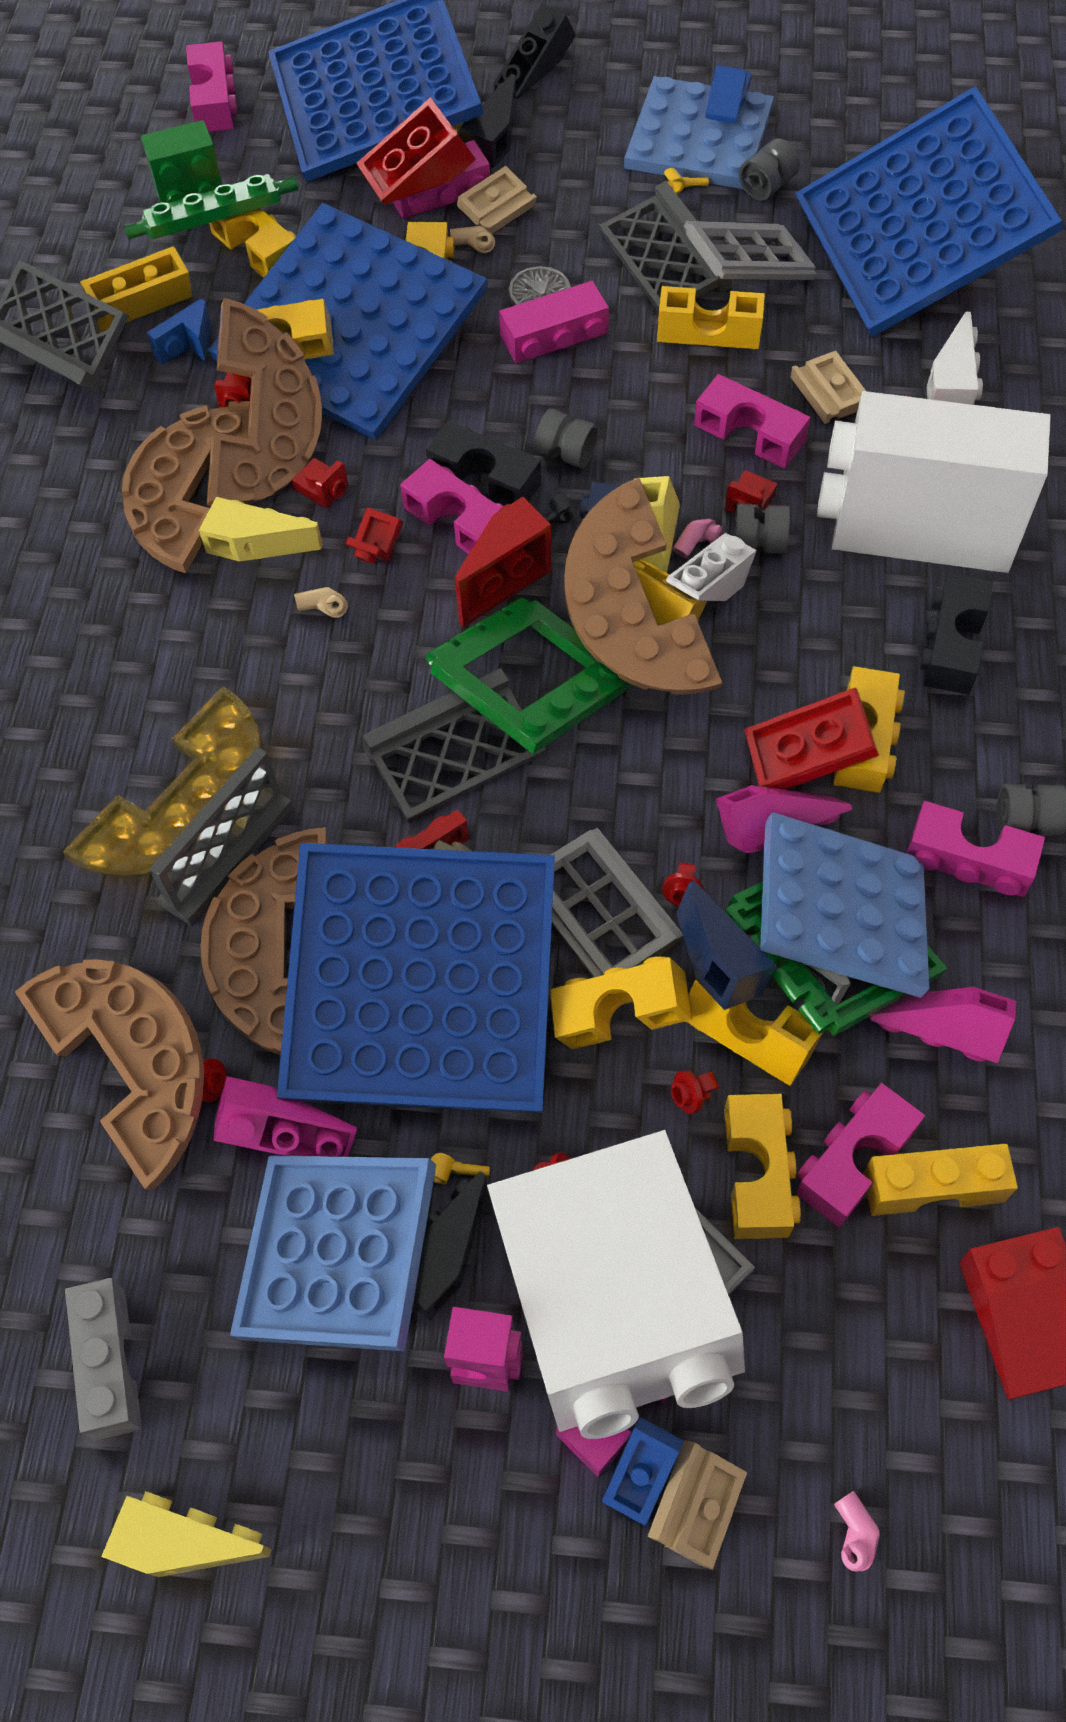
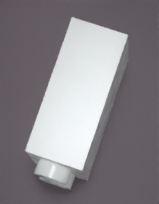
[817,391,1051,573]
[487,1130,745,1439]

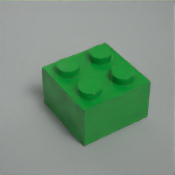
[141,120,222,203]

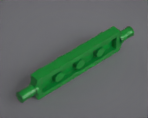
[124,174,299,240]

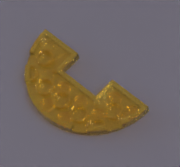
[63,686,264,875]

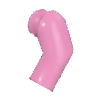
[672,518,724,559]
[834,1491,880,1572]

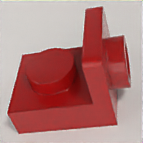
[214,373,252,407]
[291,458,348,509]
[725,470,777,514]

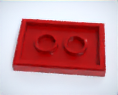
[744,687,879,790]

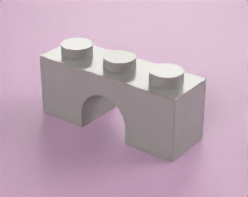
[65,1278,142,1441]

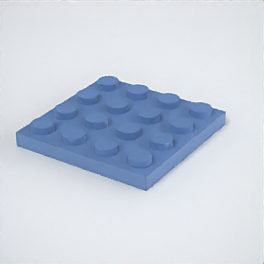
[624,76,774,189]
[760,812,929,998]
[230,1156,436,1351]

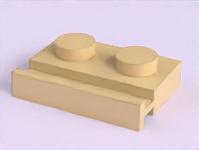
[457,166,537,234]
[790,351,866,424]
[647,1440,747,1570]

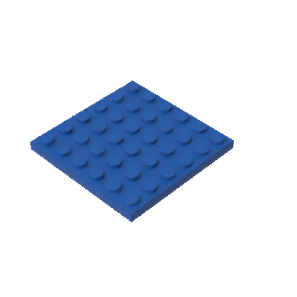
[268,0,484,182]
[795,86,1064,337]
[208,203,489,441]
[277,843,555,1113]

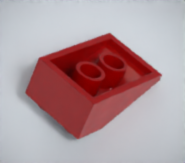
[356,97,476,205]
[455,497,552,627]
[958,1227,1066,1400]

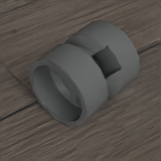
[739,138,800,201]
[534,408,599,469]
[733,503,790,554]
[997,784,1066,837]

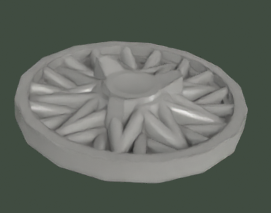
[509,266,571,306]

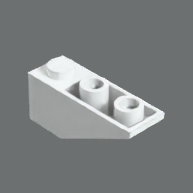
[926,312,983,405]
[666,533,757,601]

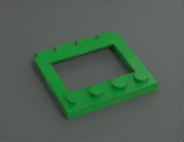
[426,597,633,754]
[724,882,948,1037]

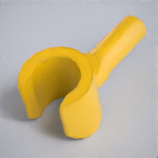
[662,168,709,194]
[430,1153,490,1185]

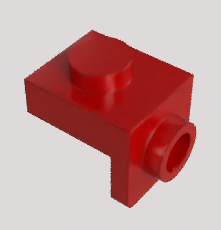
[346,507,403,564]

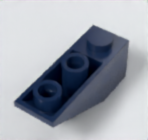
[676,881,777,1010]

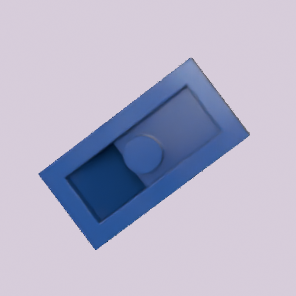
[705,65,752,124]
[147,298,212,365]
[602,1417,684,1526]

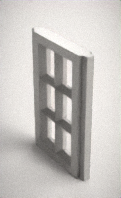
[684,221,818,280]
[550,828,684,978]

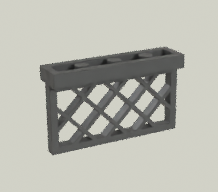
[599,181,732,312]
[0,260,129,395]
[363,668,546,822]
[149,747,293,926]

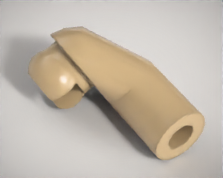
[450,226,495,253]
[294,587,348,618]

